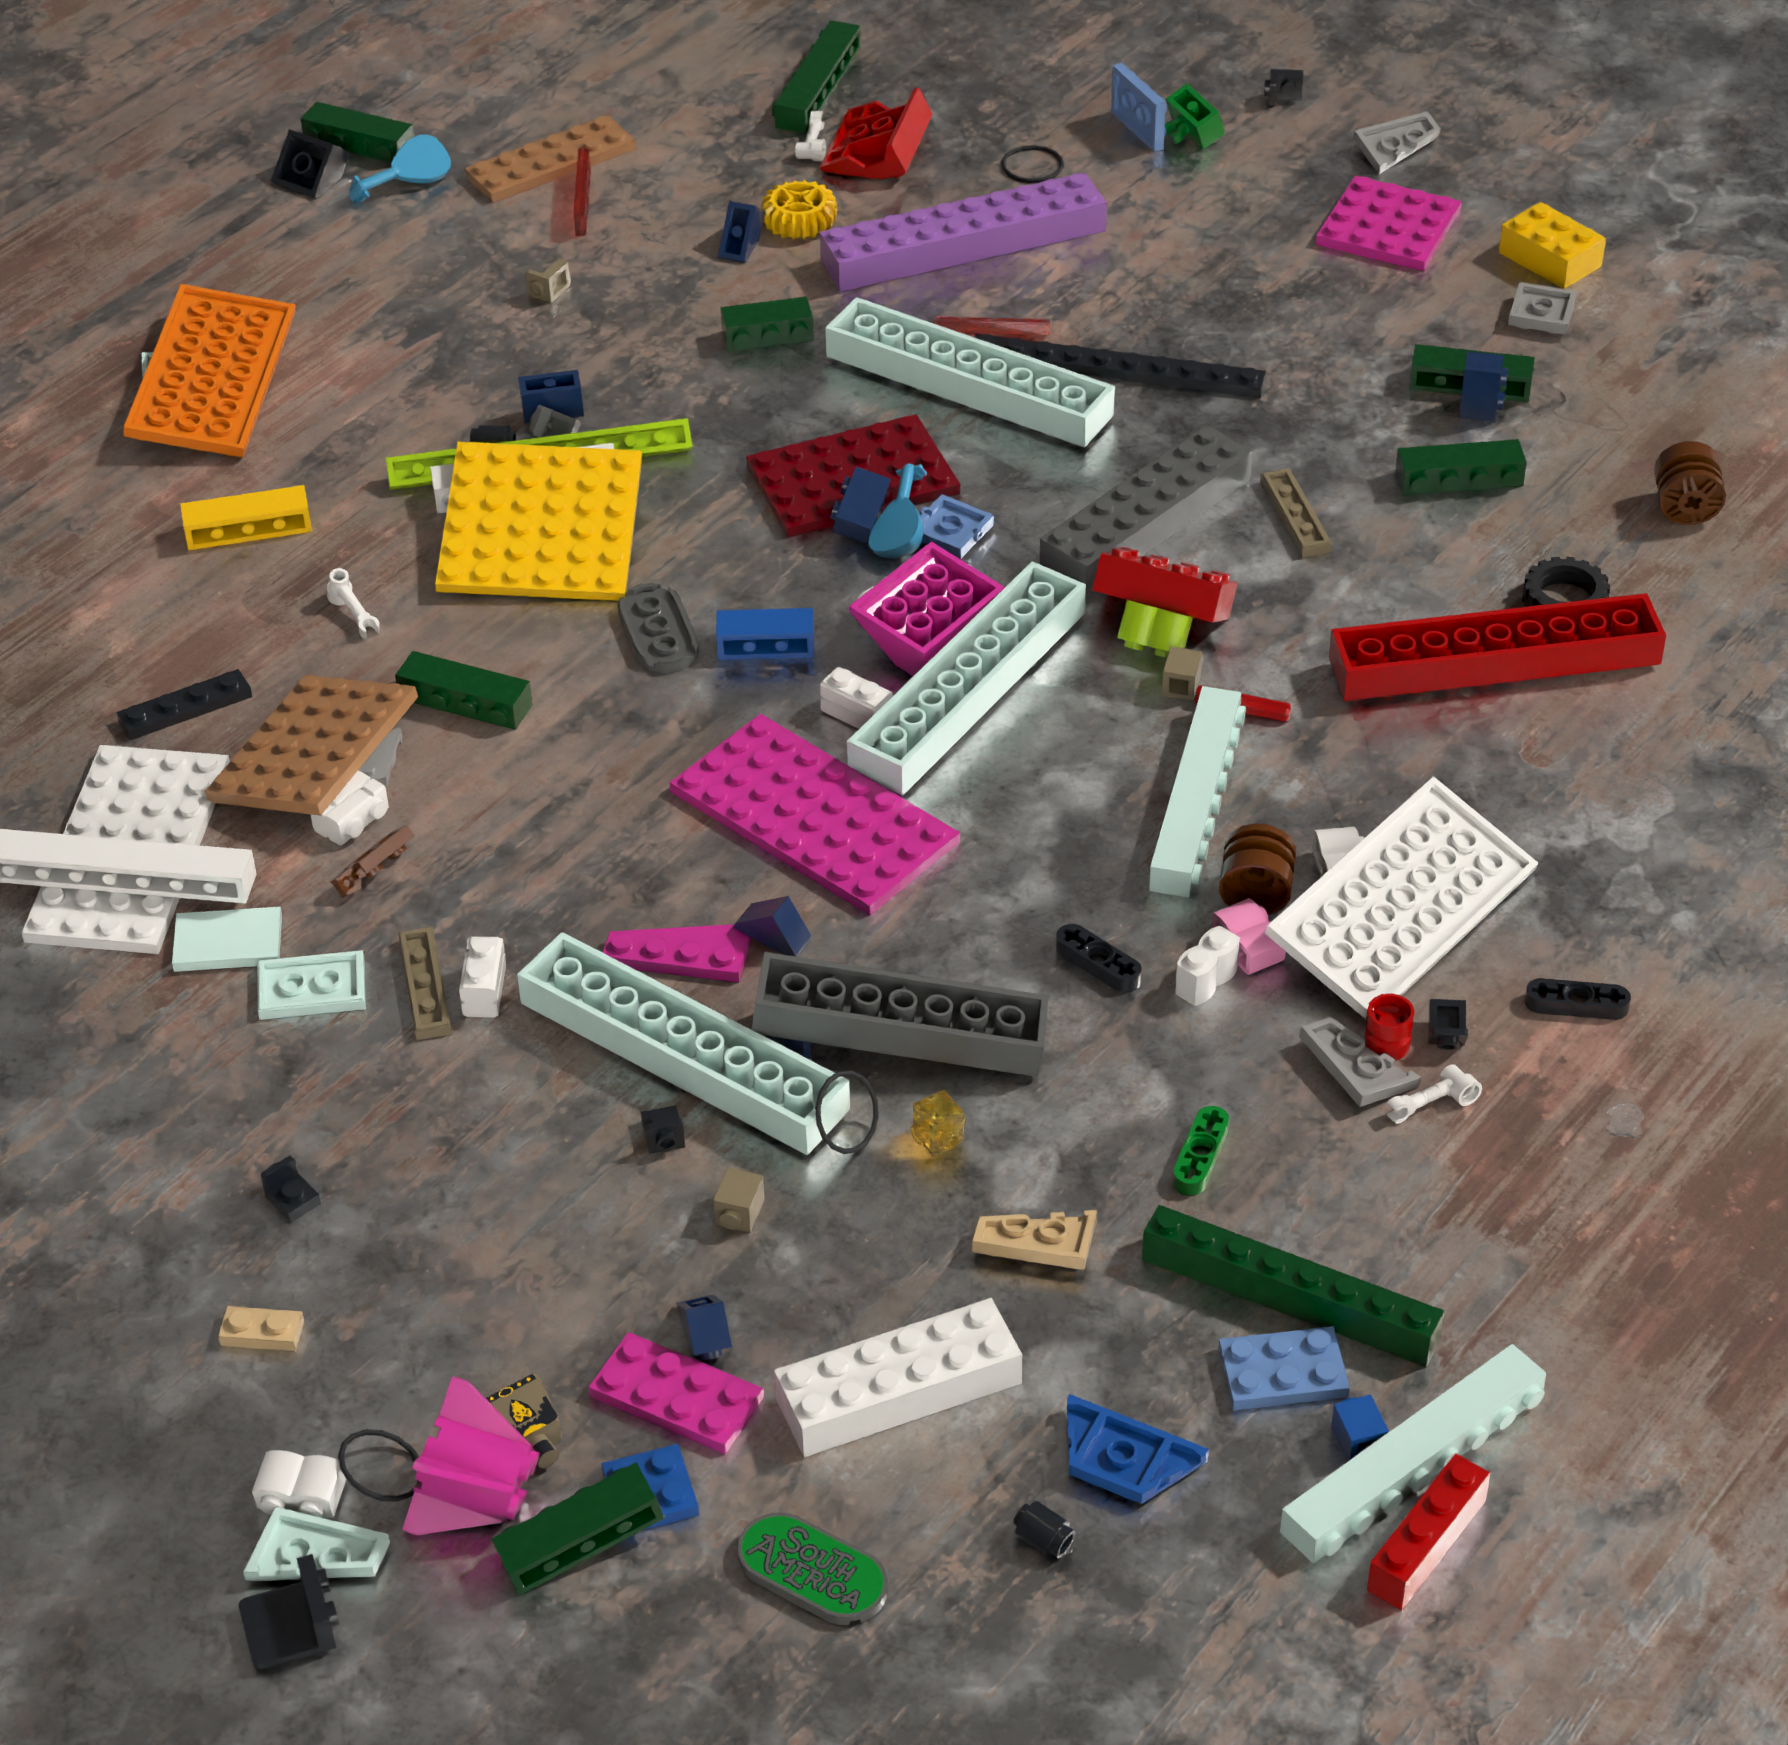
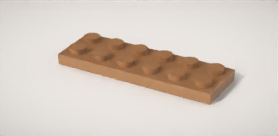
[464,115,636,203]

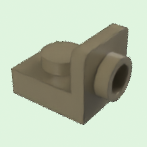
[525,259,571,303]

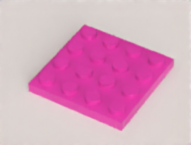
[1316,176,1462,271]

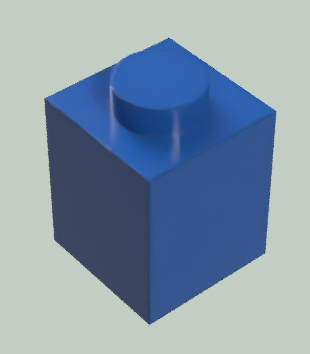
[1331,1394,1389,1462]

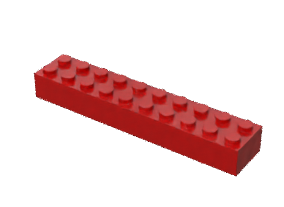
[1329,593,1666,701]

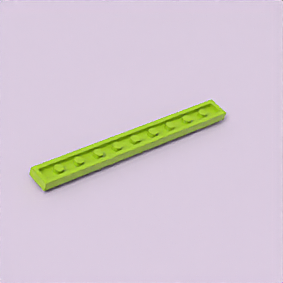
[386,418,693,490]

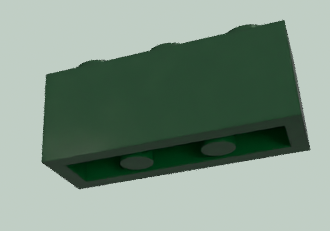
[720,296,814,352]

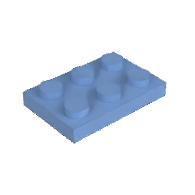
[1111,62,1167,152]
[1218,1326,1350,1411]

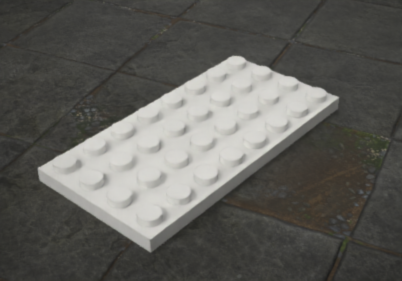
[22,745,230,954]
[1264,776,1539,1019]

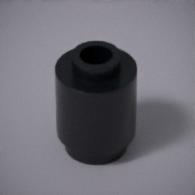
[470,425,517,443]
[1013,1501,1076,1558]

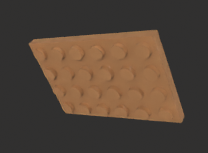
[204,675,418,816]

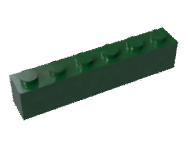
[772,20,861,134]

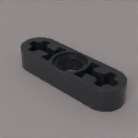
[1056,924,1142,992]
[1525,978,1631,1020]

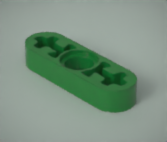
[1173,1106,1229,1196]

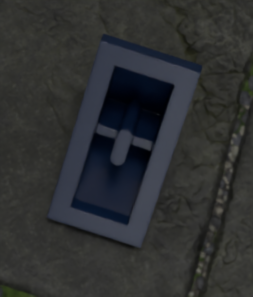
[734,896,812,957]

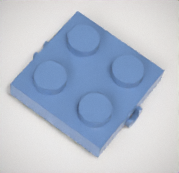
[919,494,994,559]

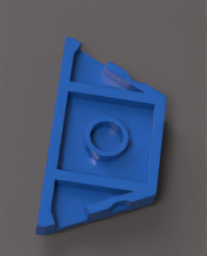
[1067,1394,1209,1504]

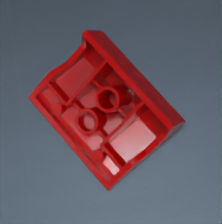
[820,87,933,180]

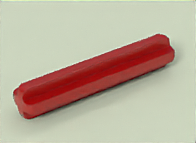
[1194,685,1291,722]

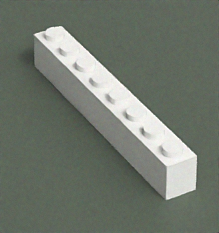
[0,829,257,903]

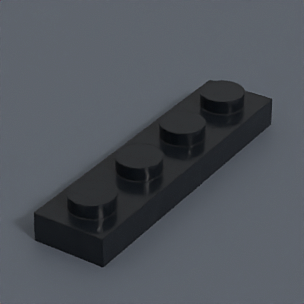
[116,669,252,741]

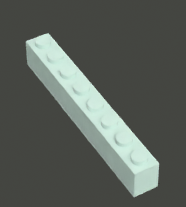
[1149,686,1246,898]
[1280,1344,1546,1564]

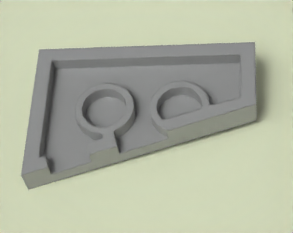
[1353,111,1440,174]
[1299,1017,1421,1107]

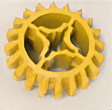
[761,179,837,240]

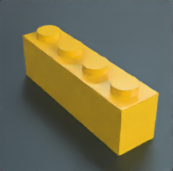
[180,485,312,551]

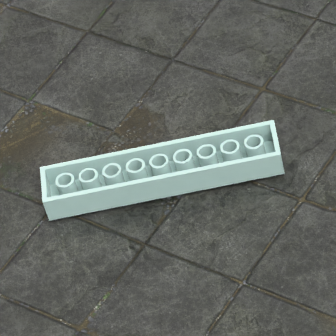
[826,297,1115,447]
[847,561,1086,796]
[517,932,850,1155]

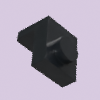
[1428,999,1468,1050]

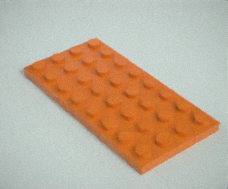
[123,284,296,458]

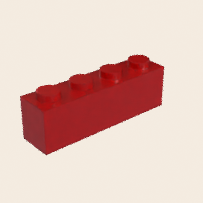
[1367,1453,1490,1611]

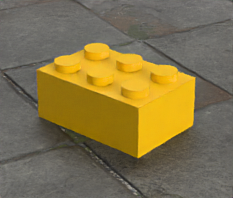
[1499,202,1606,289]

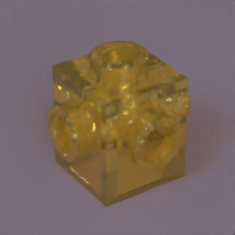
[910,1089,966,1157]

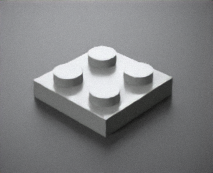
[1508,282,1577,334]

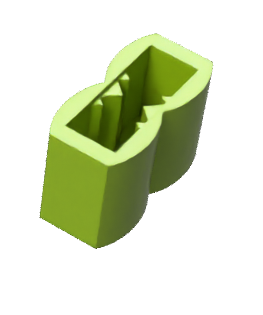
[1117,600,1193,658]

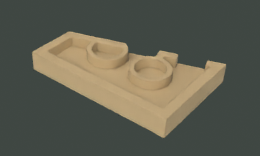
[972,1210,1097,1270]

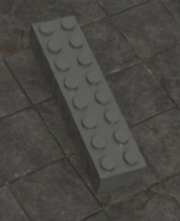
[1039,425,1253,595]
[752,952,1049,1077]

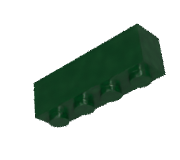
[300,102,414,163]
[1409,344,1535,402]
[1395,439,1527,495]
[395,651,533,730]
[491,1462,665,1596]

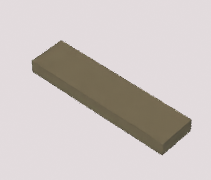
[1260,468,1332,558]
[398,927,452,1041]

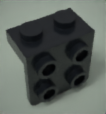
[238,1554,339,1669]

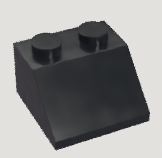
[271,129,350,198]

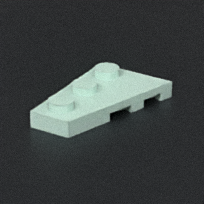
[243,1507,390,1581]

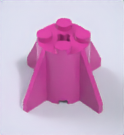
[402,1376,540,1535]

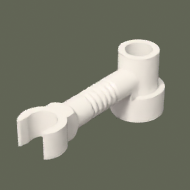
[795,111,826,162]
[327,568,380,639]
[1387,1064,1482,1124]

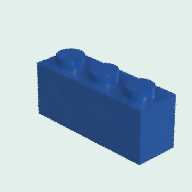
[716,608,814,660]

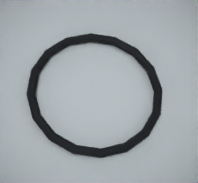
[1001,145,1064,183]
[815,1070,879,1154]
[338,1429,420,1502]

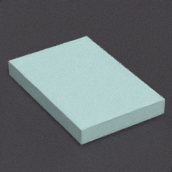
[172,907,282,972]
[257,950,366,1020]

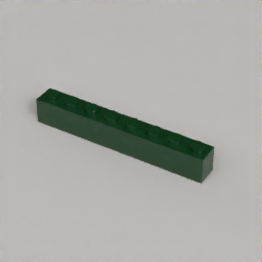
[1142,1205,1445,1367]

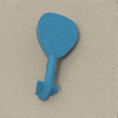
[349,134,451,203]
[869,464,927,559]

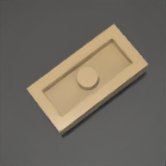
[218,1306,304,1351]

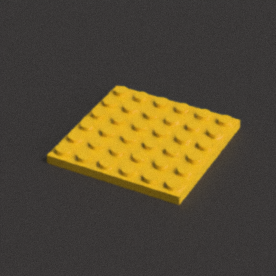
[435,442,642,601]

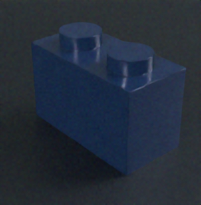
[1459,352,1508,422]
[518,370,584,424]
[830,467,891,545]

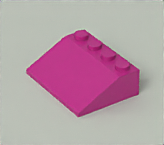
[849,542,1005,676]

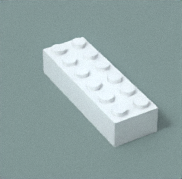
[774,1298,1022,1457]

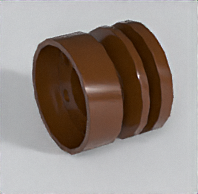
[1654,441,1726,525]
[1219,823,1296,915]

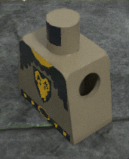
[486,1372,562,1468]

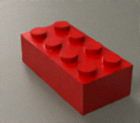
[1092,547,1238,622]

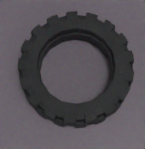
[1522,557,1610,607]

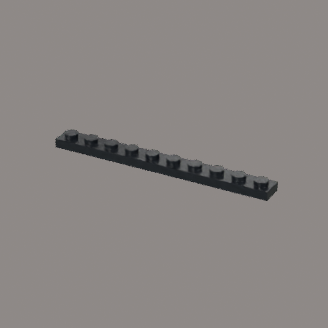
[974,334,1266,398]

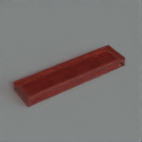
[573,148,591,236]
[933,316,1051,335]

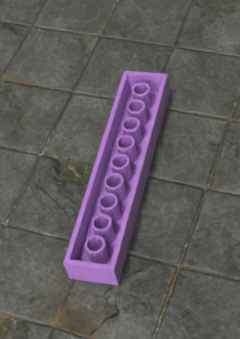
[820,173,1107,292]

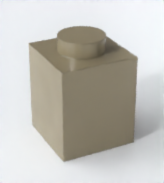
[1162,647,1203,701]
[713,1167,765,1233]

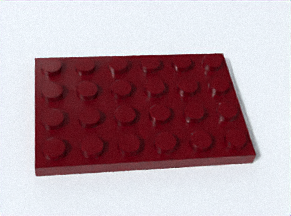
[746,414,961,538]

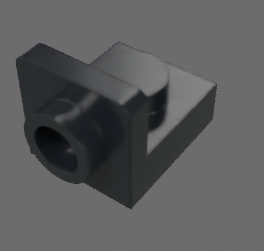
[1264,69,1303,106]
[640,1106,685,1154]
[261,1156,321,1223]

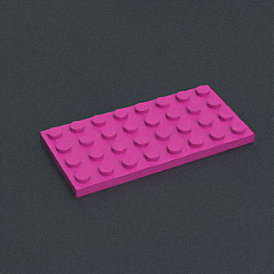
[669,713,960,915]

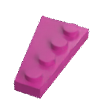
[603,924,752,983]

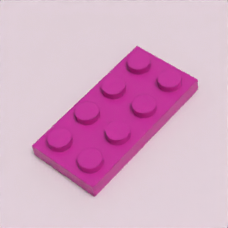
[588,1332,764,1455]

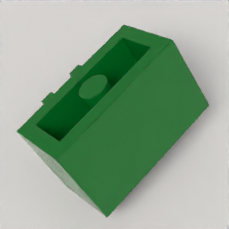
[1165,83,1225,149]

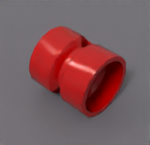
[1364,993,1415,1061]

